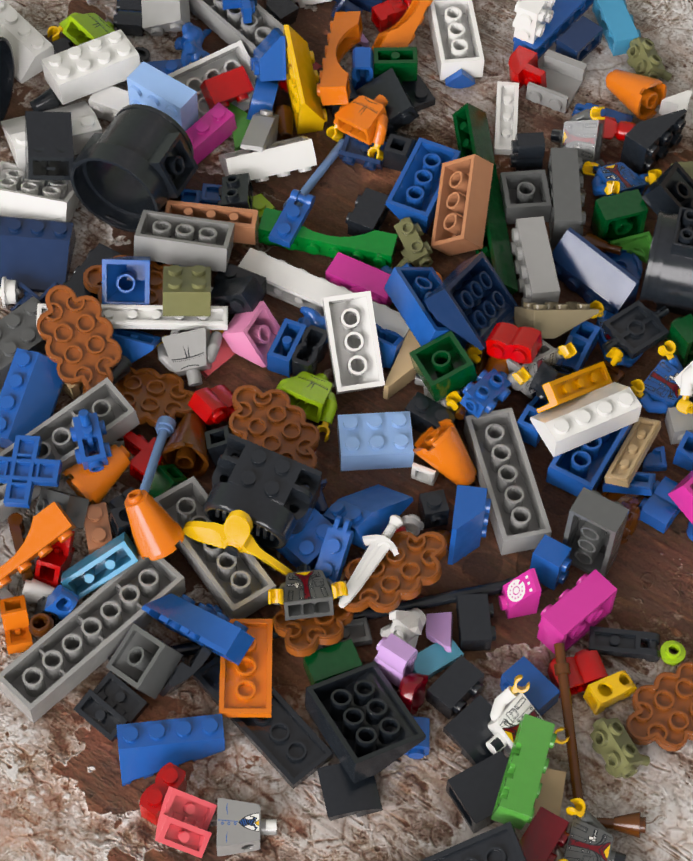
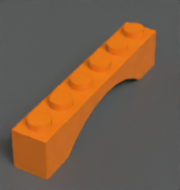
[372,0,433,50]
[317,11,363,106]
[0,502,76,589]

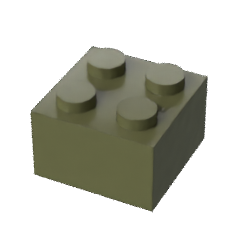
[163,265,211,316]

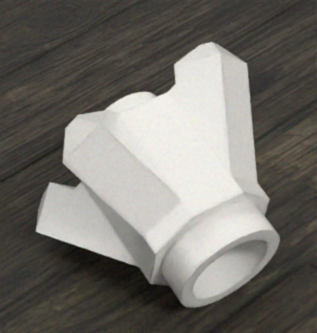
[380,608,427,648]

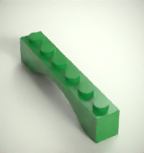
[258,208,398,268]

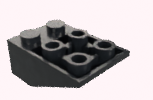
[620,109,687,174]
[25,111,74,180]

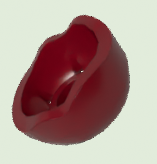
[397,673,429,715]

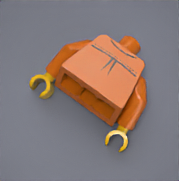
[326,94,388,161]

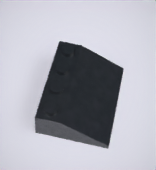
[305,661,426,783]

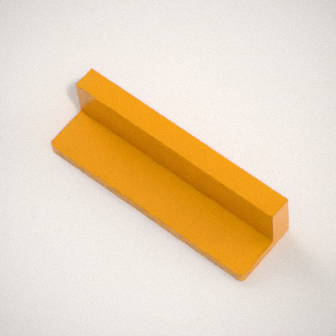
[536,361,613,413]

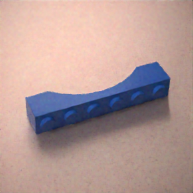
[517,321,601,447]

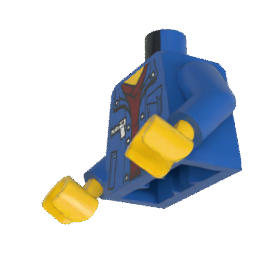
[592,159,662,198]
[590,300,643,367]
[630,340,693,414]

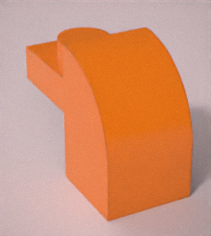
[0,595,33,655]

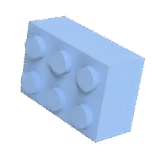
[127,61,198,131]
[337,411,414,471]

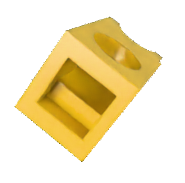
[583,670,637,715]

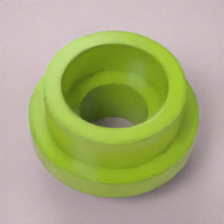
[660,640,686,666]

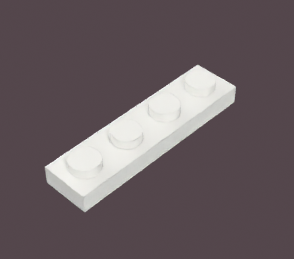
[494,81,519,155]

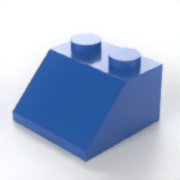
[250,28,286,81]

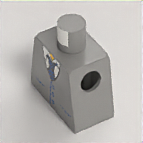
[216,798,277,856]

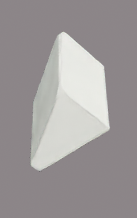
[411,462,439,486]

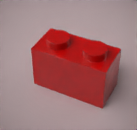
[199,66,254,109]

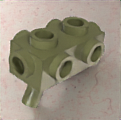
[626,37,672,81]
[394,217,433,267]
[590,717,650,779]

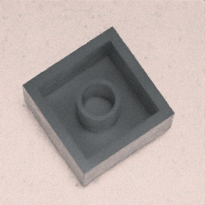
[499,169,552,225]

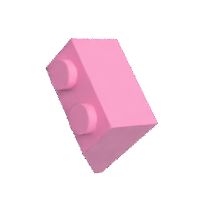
[222,301,280,368]

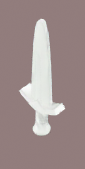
[339,515,403,608]

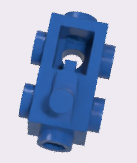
[460,368,512,420]
[70,409,112,472]

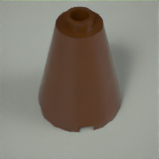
[161,413,209,479]

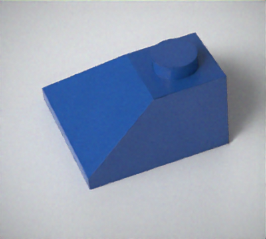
[102,256,151,305]

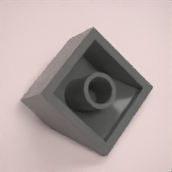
[106,623,183,699]

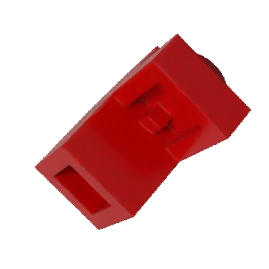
[508,45,547,89]
[123,431,162,483]
[34,531,75,587]

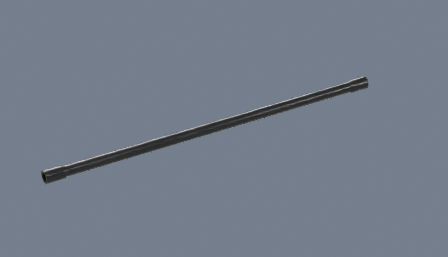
[108,576,518,672]

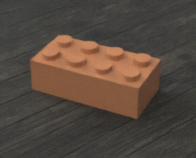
[431,154,494,256]

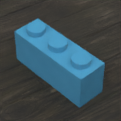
[592,0,641,56]
[61,532,139,599]

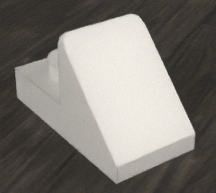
[659,90,692,115]

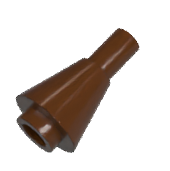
[582,232,623,256]
[597,811,646,838]

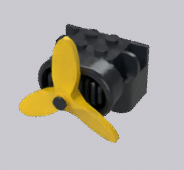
[183,433,322,576]

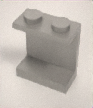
[525,49,587,114]

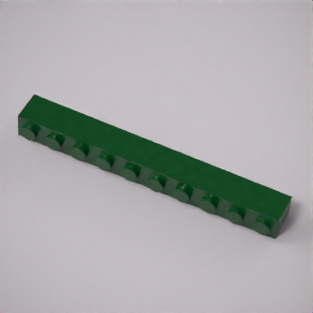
[452,103,519,296]

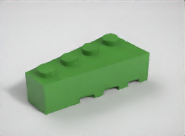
[491,714,557,830]

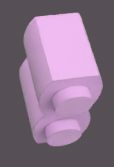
[374,633,418,688]

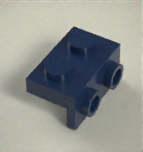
[338,134,387,171]

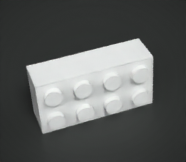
[428,0,484,81]
[41,29,141,105]

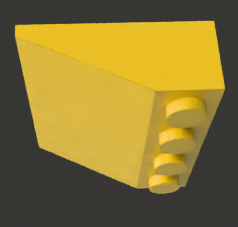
[283,25,327,134]

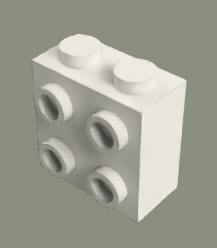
[512,0,556,44]

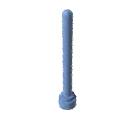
[283,139,344,208]
[139,416,176,493]

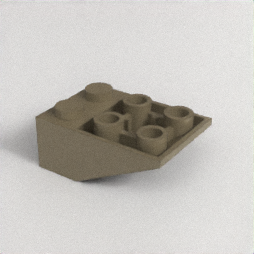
[514,302,599,339]

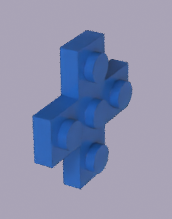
[0,435,62,508]

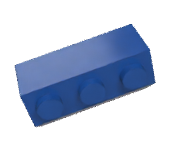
[447,485,491,565]

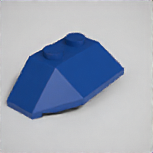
[112,329,161,363]

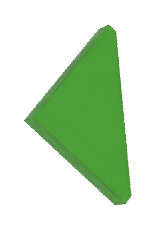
[228,103,251,151]
[610,231,652,263]

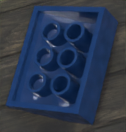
[0,216,76,293]
[424,251,518,350]

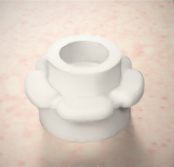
[401,514,424,536]

